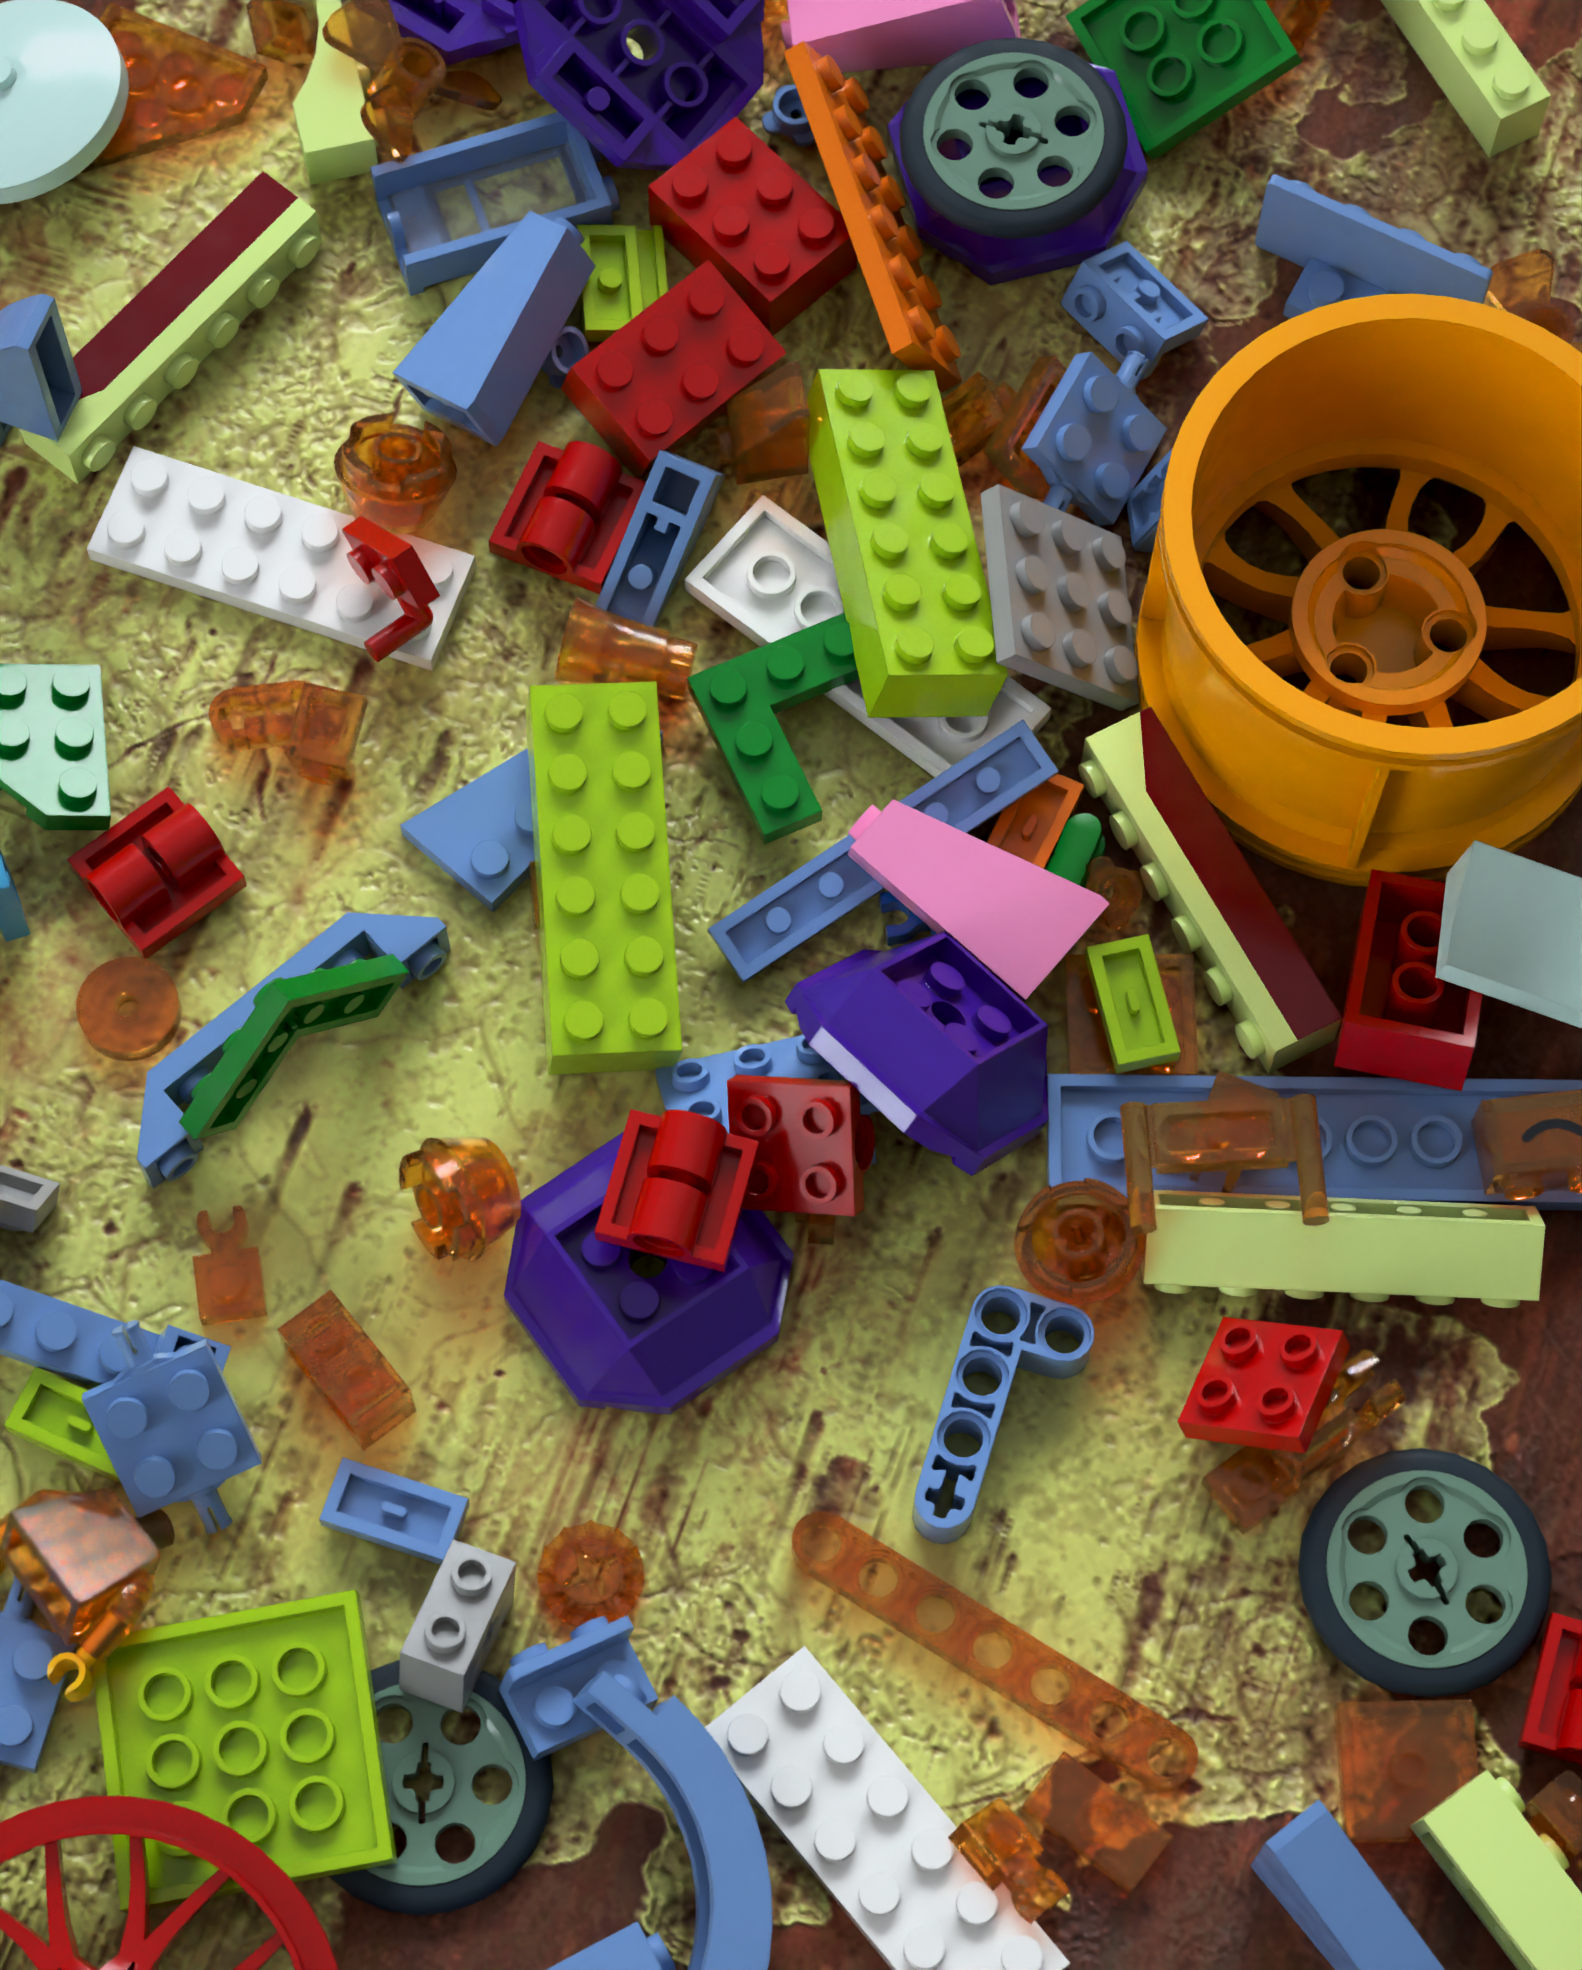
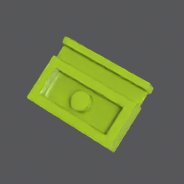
[576,224,668,342]

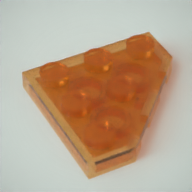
[80,2,269,173]

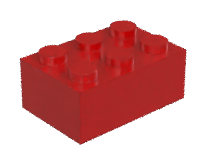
[648,116,857,336]
[561,259,787,479]
[1334,869,1483,1091]

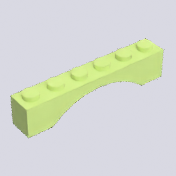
[293,0,386,185]

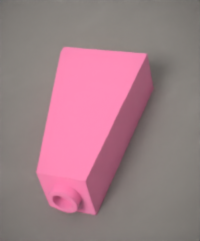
[781,0,1022,73]
[847,799,1110,1002]

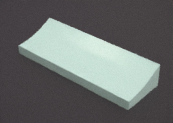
[1435,840,1582,1028]

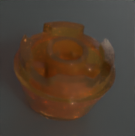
[334,413,457,534]
[399,1137,521,1261]
[1014,1178,1146,1305]

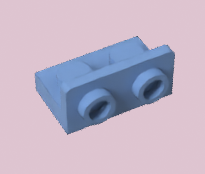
[1061,241,1209,380]
[498,1616,659,1761]

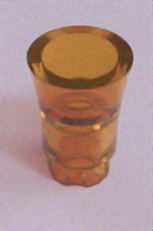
[555,597,698,700]

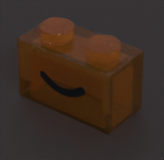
[1471,1089,1582,1200]

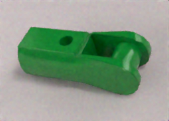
[1045,813,1106,888]

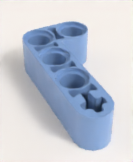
[912,1285,1094,1544]

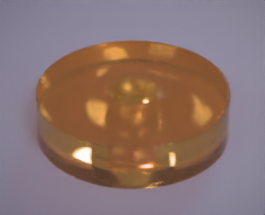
[76,957,182,1061]

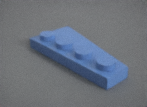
[400,730,663,912]

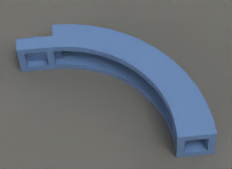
[572,1670,773,1970]

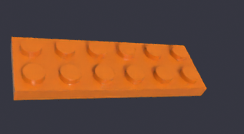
[784,41,963,392]

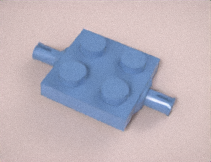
[1021,350,1167,526]
[82,1320,262,1534]
[0,1574,79,1774]

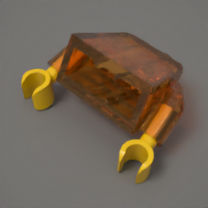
[0,1488,175,1702]

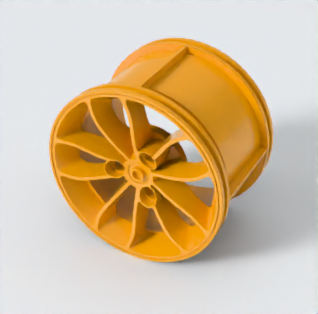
[1134,294,1582,887]

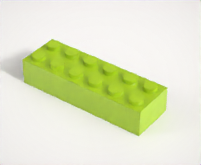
[800,369,1008,718]
[525,681,682,1075]

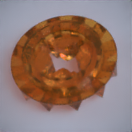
[537,1520,645,1627]

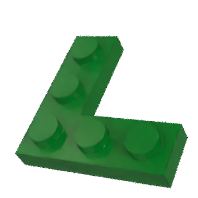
[687,613,859,844]
[179,954,409,1140]

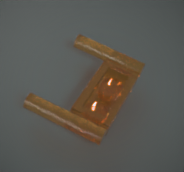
[1120,1094,1329,1234]

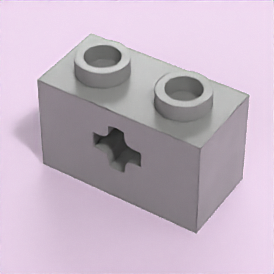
[399,1539,516,1713]

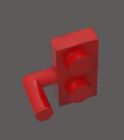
[341,516,440,662]

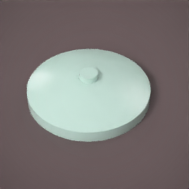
[0,0,129,204]

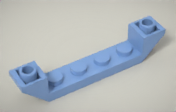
[137,912,450,1189]
[0,1279,231,1387]

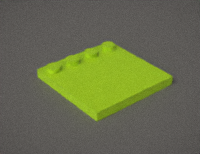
[92,1589,397,1914]

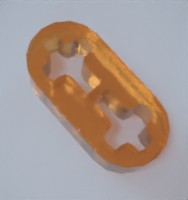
[208,680,330,751]

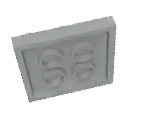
[980,484,1139,711]

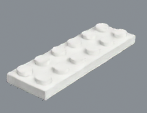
[87,446,476,671]
[685,495,1051,777]
[705,1646,1070,1970]

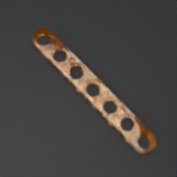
[791,1511,1198,1792]

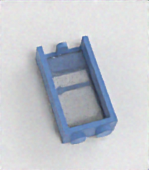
[370,112,620,296]

